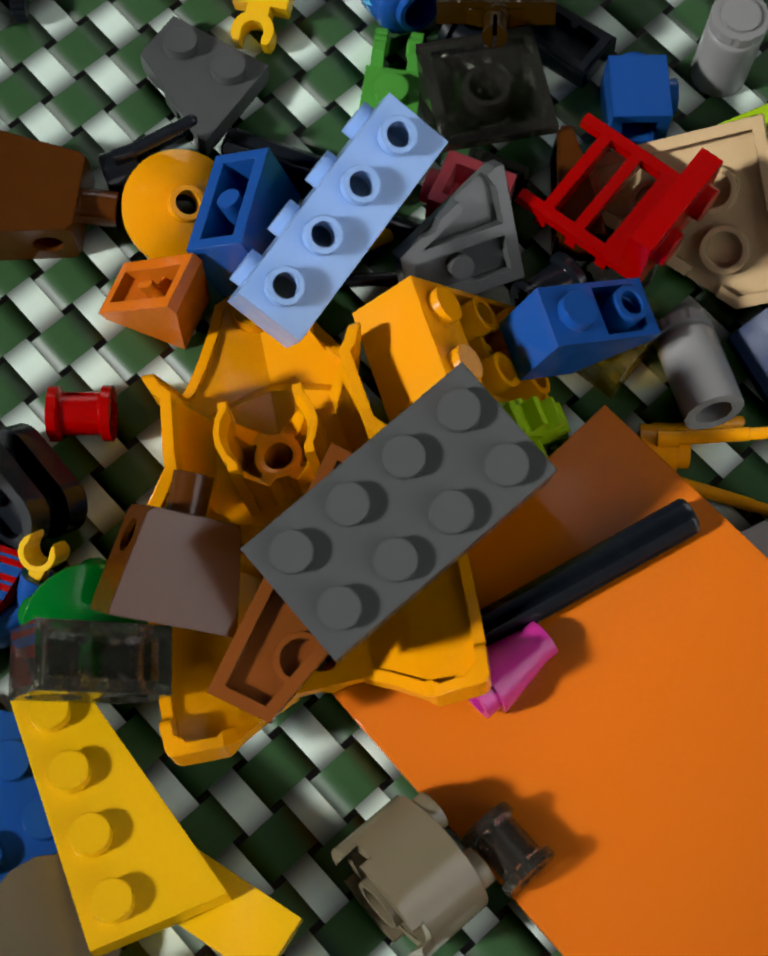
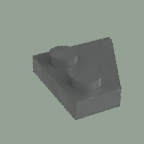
[140,16,270,156]
[391,159,525,294]

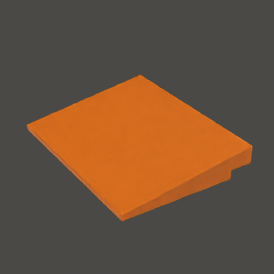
[321,405,768,956]

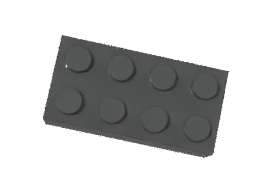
[240,362,557,664]

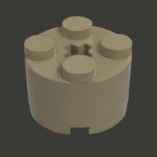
[331,792,495,956]

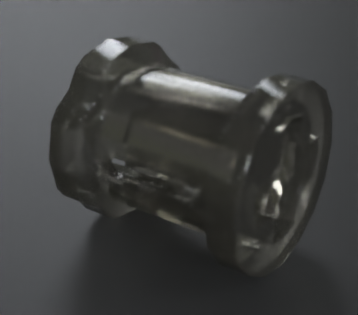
[461,801,555,898]

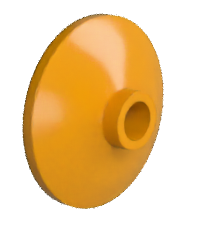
[121,149,214,259]

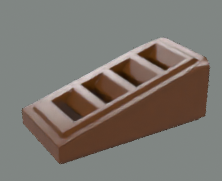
[550,125,607,262]

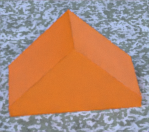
[98,253,210,350]

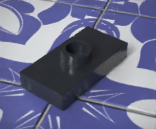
[507,2,617,89]

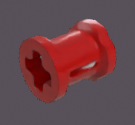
[45,385,118,442]

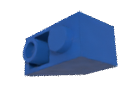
[499,277,661,381]

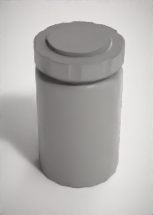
[690,0,768,98]
[652,307,744,430]

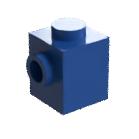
[599,52,679,145]

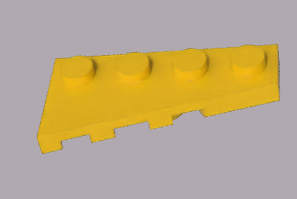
[9,672,232,956]

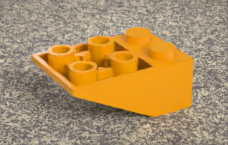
[352,275,550,422]

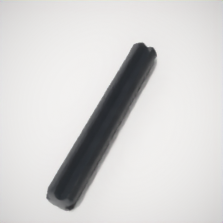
[480,499,700,646]

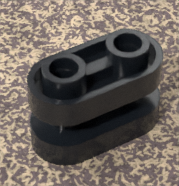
[0,423,88,550]

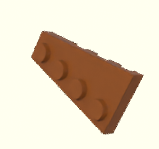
[206,443,353,724]

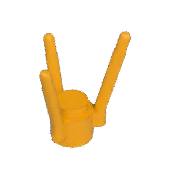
[637,416,768,517]

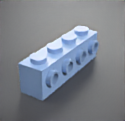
[227,92,448,348]

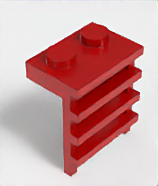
[516,112,724,282]

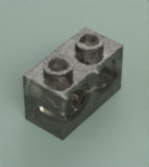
[8,617,172,705]

